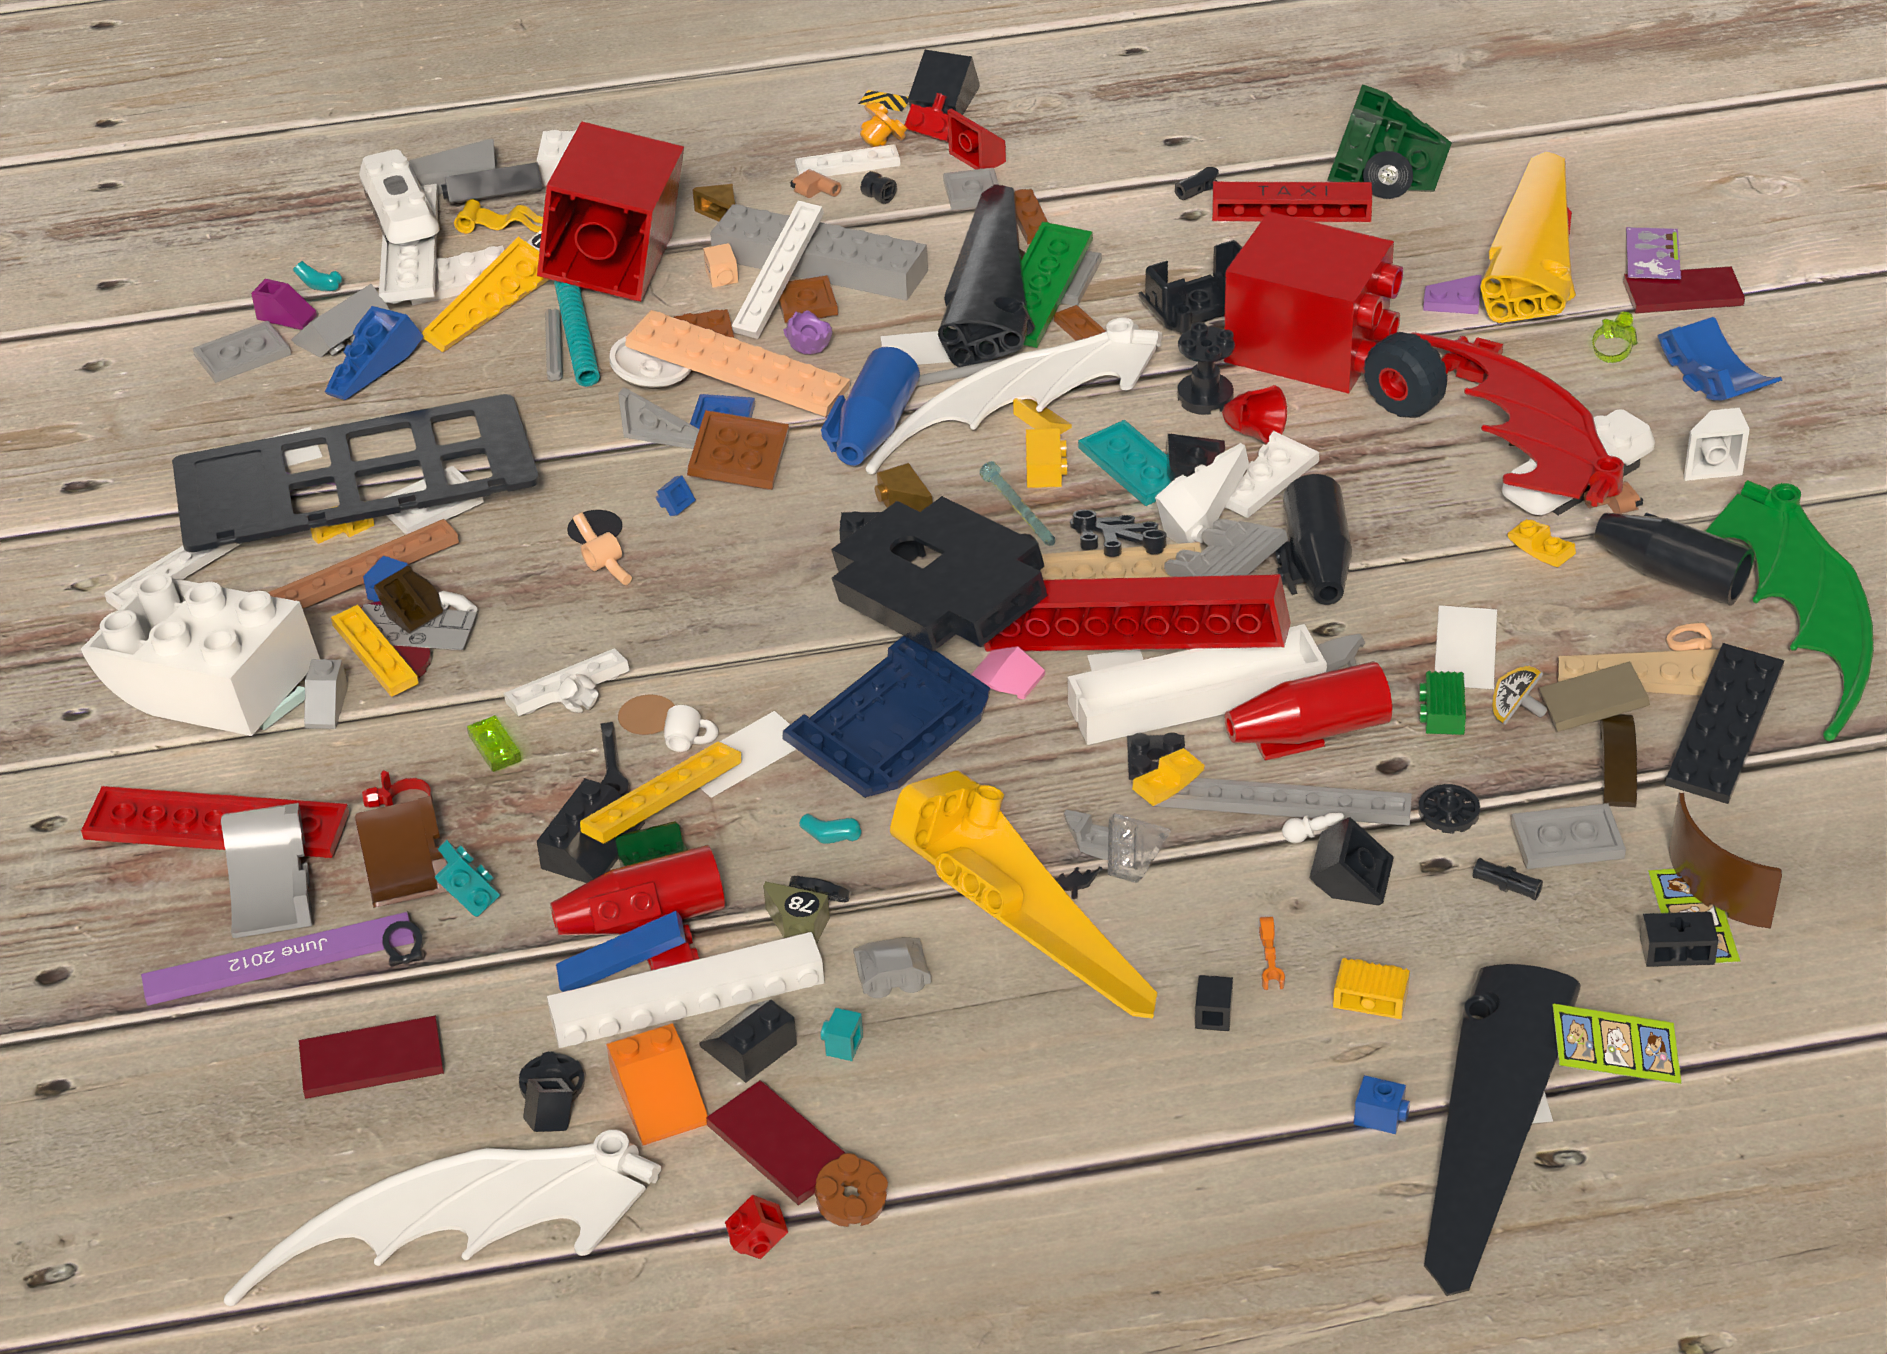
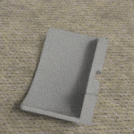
[221,803,312,938]

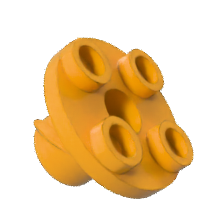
[860,102,907,147]

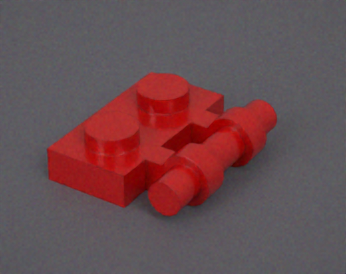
[1441,336,1503,383]

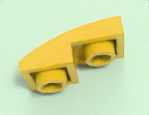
[1508,519,1576,568]

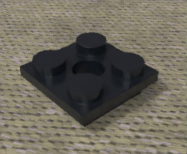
[1127,732,1185,780]

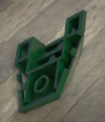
[1327,84,1452,192]

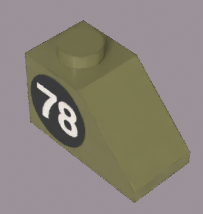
[763,881,830,945]

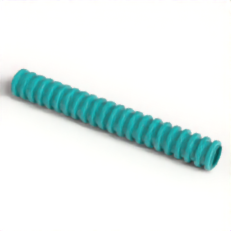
[553,280,600,387]

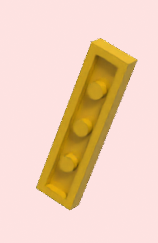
[331,605,418,697]

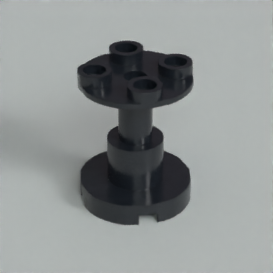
[1177,323,1235,415]

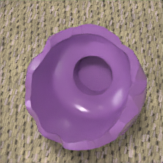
[783,310,832,355]

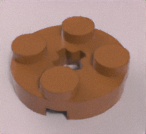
[815,1153,888,1227]

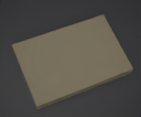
[1539,661,1650,732]

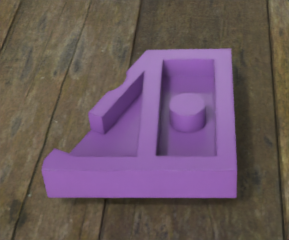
[1423,275,1482,314]

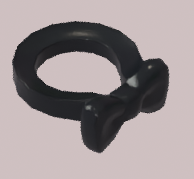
[382,921,424,967]

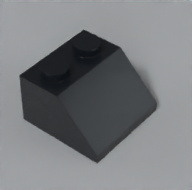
[1309,817,1394,906]
[699,999,797,1083]

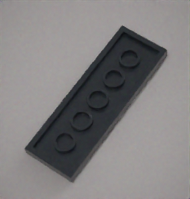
[1665,643,1785,804]

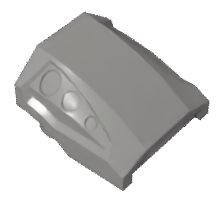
[853,937,931,998]

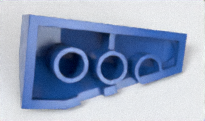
[325,306,424,400]

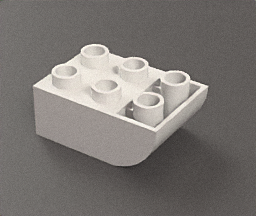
[81,573,320,736]

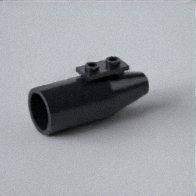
[1275,474,1352,605]
[1594,513,1754,606]

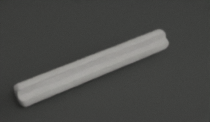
[545,308,562,382]

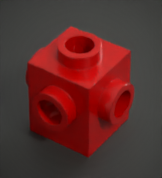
[725,1195,788,1259]

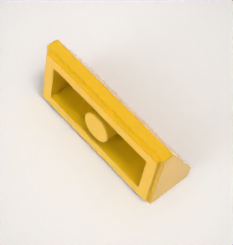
[1013,398,1072,434]

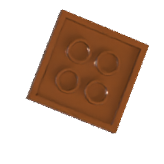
[687,410,789,490]

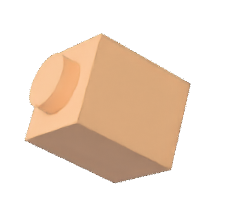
[703,243,738,288]

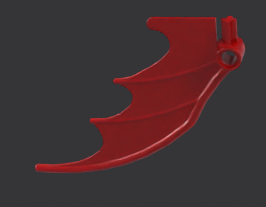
[1411,332,1624,507]

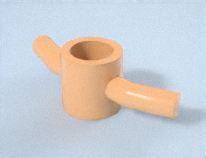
[573,512,632,585]

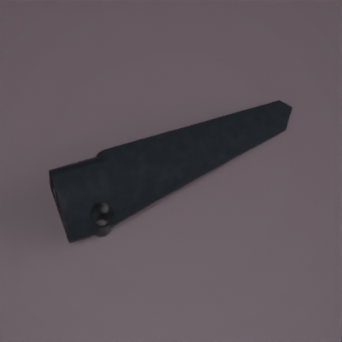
[938,184,1035,367]
[1424,964,1581,1296]

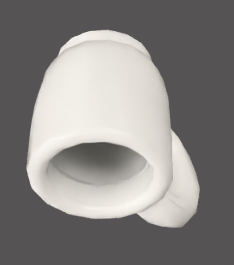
[664,705,718,752]

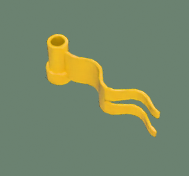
[454,199,543,234]

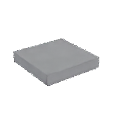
[943,168,999,210]

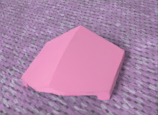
[971,646,1045,699]

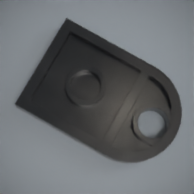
[1166,433,1225,482]

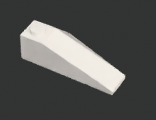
[1155,443,1249,544]

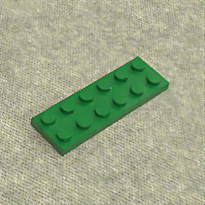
[1009,221,1093,348]

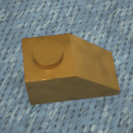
[874,463,933,512]

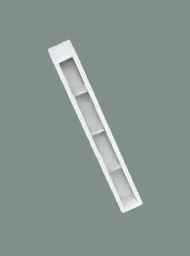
[547,932,824,1048]

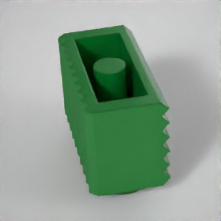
[1419,670,1466,735]

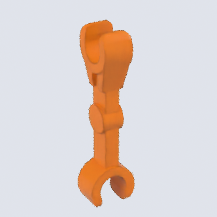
[1259,917,1285,990]

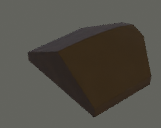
[374,566,443,634]

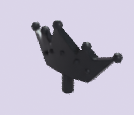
[1053,866,1103,899]

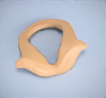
[1666,623,1712,651]

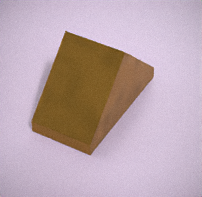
[692,184,735,222]

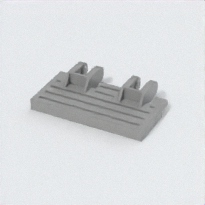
[1164,518,1288,577]

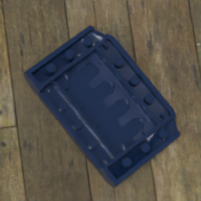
[782,636,990,798]

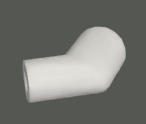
[439,591,478,612]

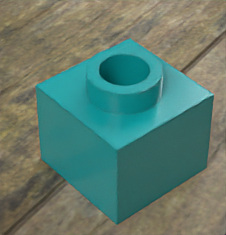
[821,1008,863,1061]

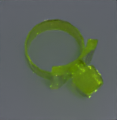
[1592,311,1638,363]

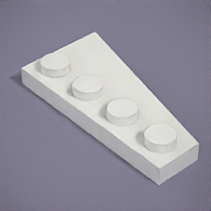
[1225,431,1319,518]

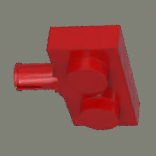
[904,93,949,143]

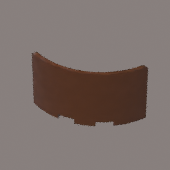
[1669,792,1782,929]
[355,796,448,908]

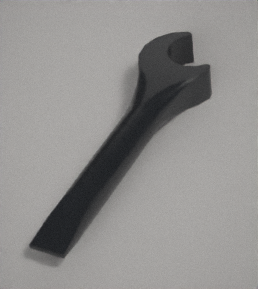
[600,722,630,796]

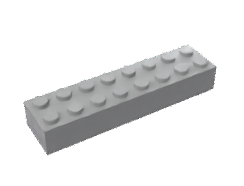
[710,204,928,301]

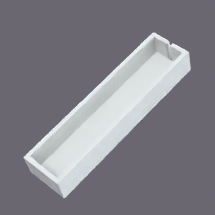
[1068,624,1327,745]

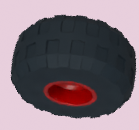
[1364,332,1448,418]

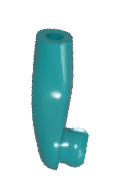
[293,261,343,291]
[799,814,862,844]

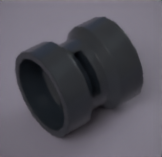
[860,171,897,204]

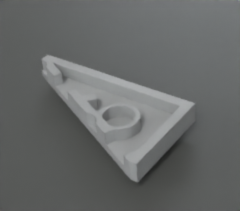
[618,388,699,449]

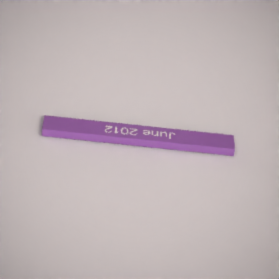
[141,912,414,1006]

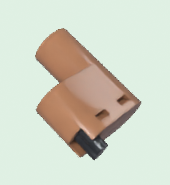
[790,169,841,198]
[1584,481,1643,514]

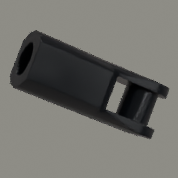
[1174,167,1219,200]

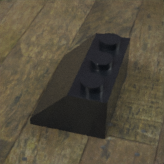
[536,778,645,883]

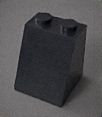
[908,49,980,115]

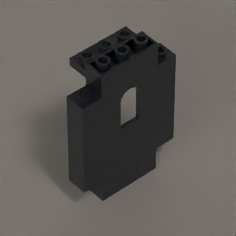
[831,496,1048,652]

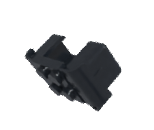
[1138,240,1242,333]

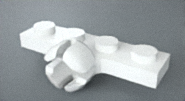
[504,648,630,716]

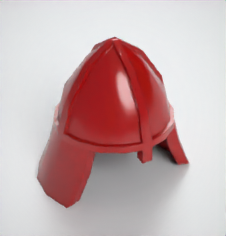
[1222,385,1287,444]

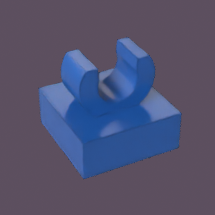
[655,475,696,516]

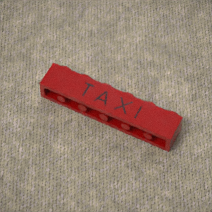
[1212,181,1372,222]

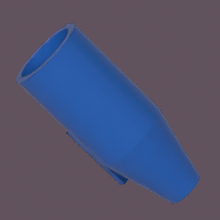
[821,347,920,466]

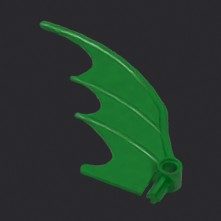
[1705,480,1874,741]

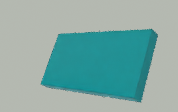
[1078,420,1171,506]

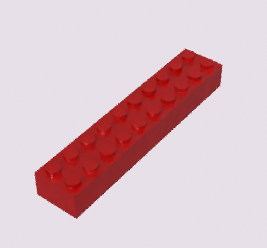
[984,574,1291,652]

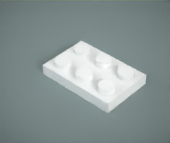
[383,466,484,534]

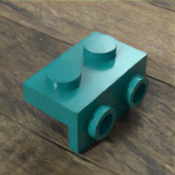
[435,840,500,917]

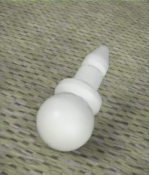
[1282,813,1344,843]

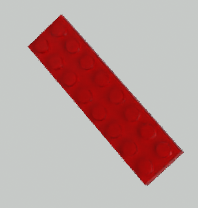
[81,786,349,858]

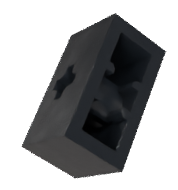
[1640,912,1719,967]

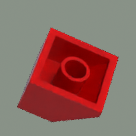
[947,108,1006,170]

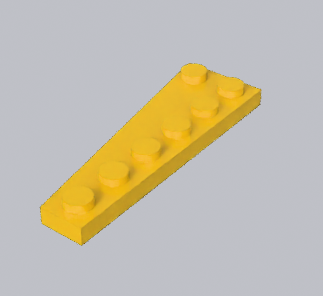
[422,236,550,352]

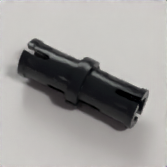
[1472,858,1543,900]

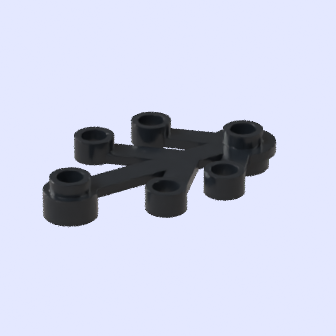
[1070,509,1167,557]

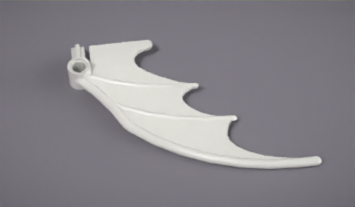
[866,318,1162,475]
[224,1130,661,1307]

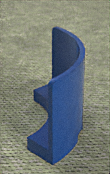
[1657,317,1782,400]

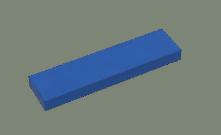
[556,911,686,992]

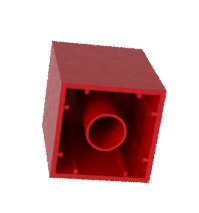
[537,121,684,302]
[1224,211,1403,394]

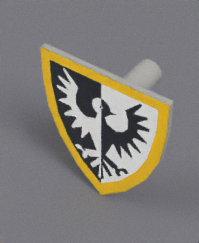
[1492,666,1547,724]

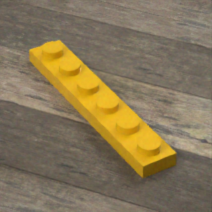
[580,741,741,844]

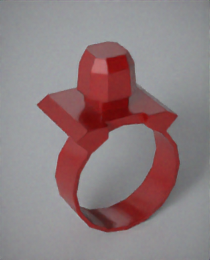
[362,770,433,808]

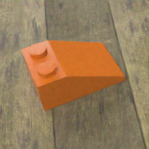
[606,1023,708,1146]

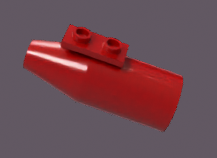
[1225,661,1392,761]
[550,845,725,935]

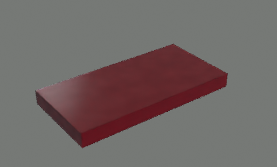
[1623,266,1745,314]
[298,1015,444,1099]
[706,1080,846,1206]

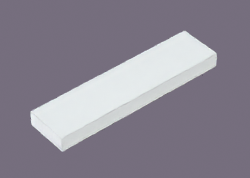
[795,144,900,176]

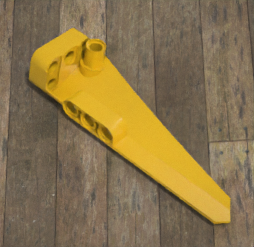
[1480,151,1576,323]
[890,770,1157,1019]

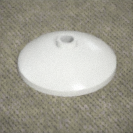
[609,336,691,388]

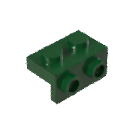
[615,821,688,867]

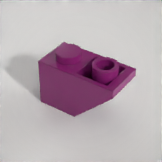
[251,278,317,330]

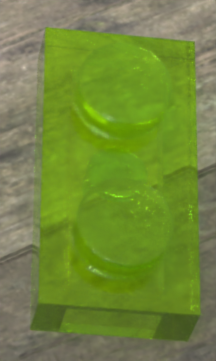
[467,715,522,772]

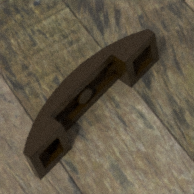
[1600,714,1637,808]

